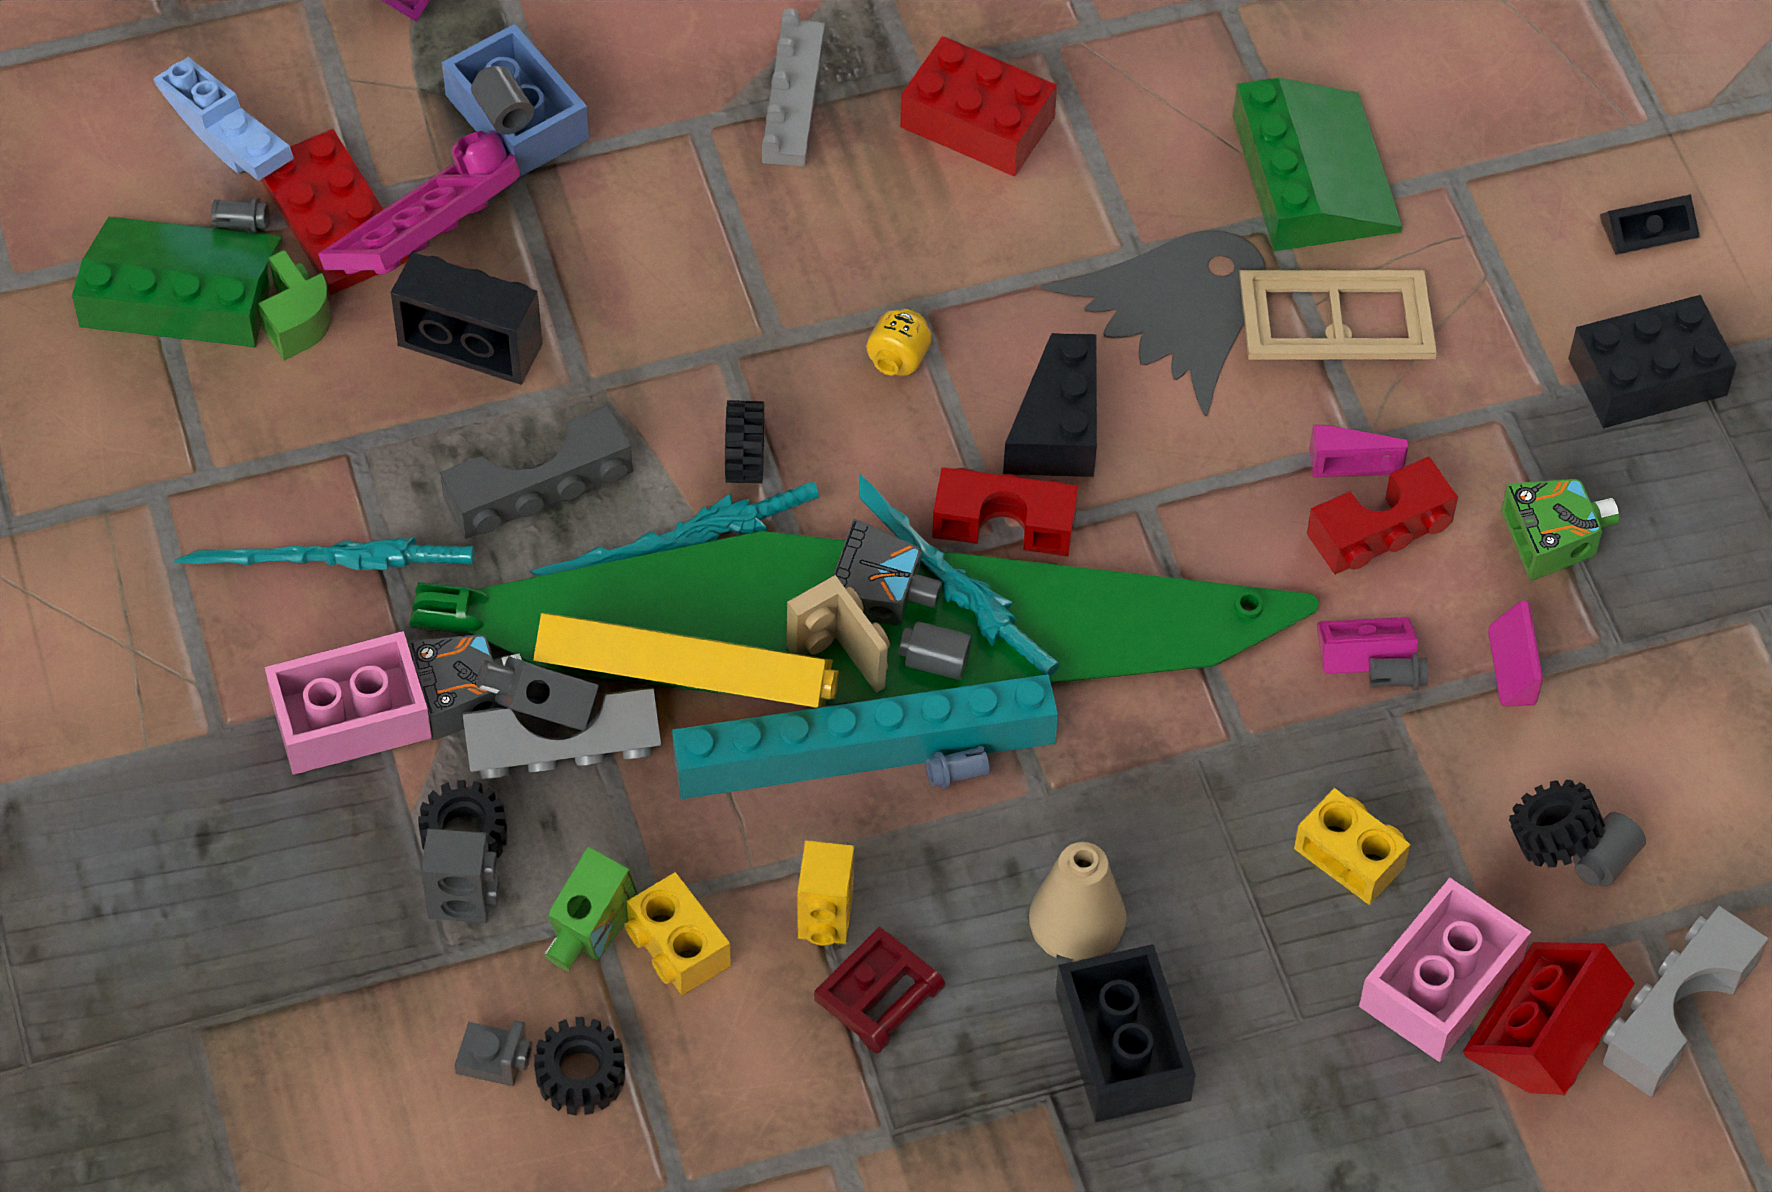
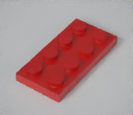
[261,129,410,295]

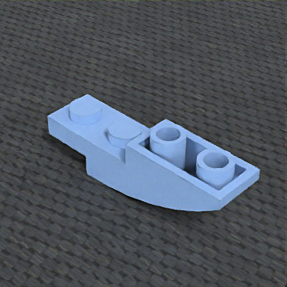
[153,57,294,181]

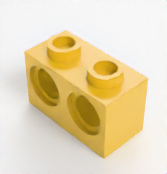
[1294,788,1410,905]
[797,840,854,946]
[624,872,731,996]

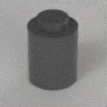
[471,66,534,135]
[899,621,972,680]
[1573,812,1646,887]

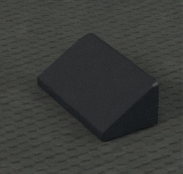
[1600,194,1700,255]

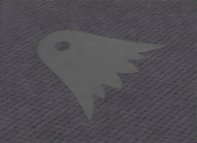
[1040,230,1266,416]

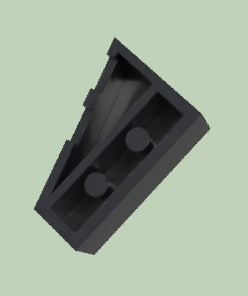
[1003,333,1097,477]

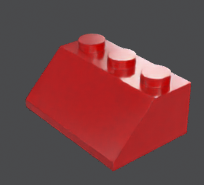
[1462,942,1635,1095]

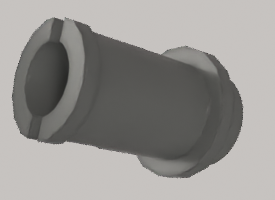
[211,198,270,233]
[1369,653,1428,690]

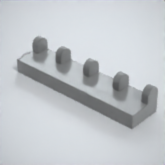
[762,8,825,167]

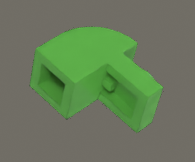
[258,250,331,360]

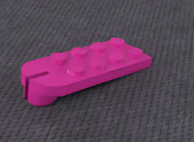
[318,131,521,274]

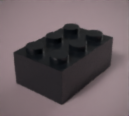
[390,252,543,385]
[1568,295,1737,428]
[1055,944,1196,1123]

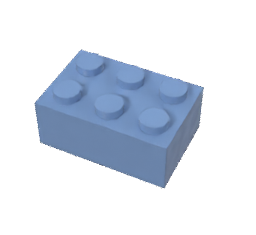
[442,24,589,177]

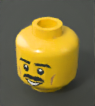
[866,309,932,376]

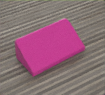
[1488,601,1543,706]
[1317,617,1418,674]

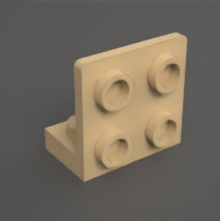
[786,575,890,693]

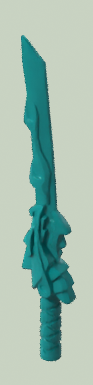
[859,474,1060,677]
[530,481,820,576]
[174,537,475,571]

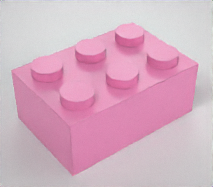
[264,631,432,775]
[1359,878,1531,1062]

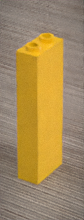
[533,613,839,708]

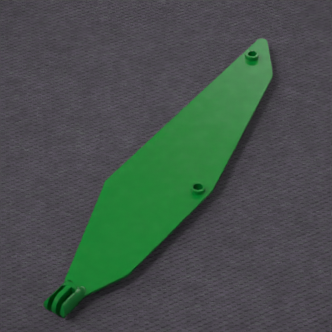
[409,531,1319,706]

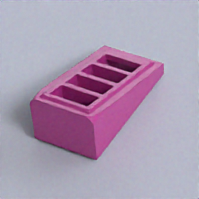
[1309,425,1408,477]

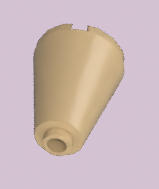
[1029,842,1126,962]

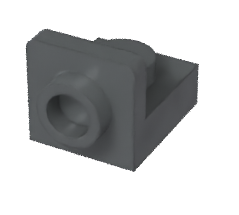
[455,1020,533,1086]

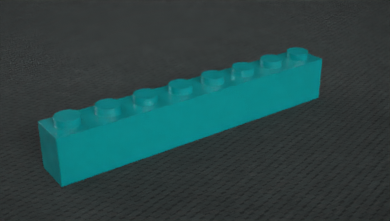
[672,674,1058,799]

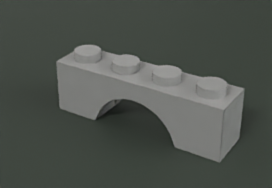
[462,687,661,779]
[1602,906,1769,1098]

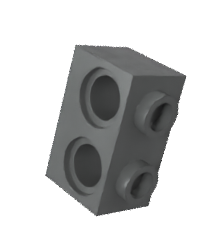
[421,829,500,923]

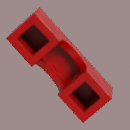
[1307,456,1458,575]
[932,467,1078,557]

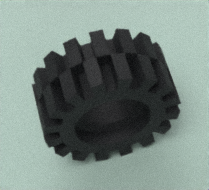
[725,400,765,484]
[1509,779,1605,868]
[418,780,508,859]
[534,1017,625,1115]

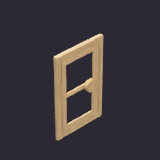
[1239,270,1437,360]

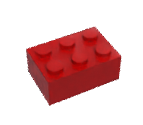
[900,36,1057,177]

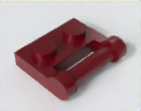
[814,926,946,1053]

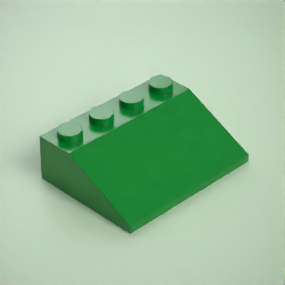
[1232,77,1402,252]
[72,217,282,347]

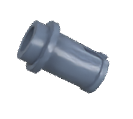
[926,746,990,789]

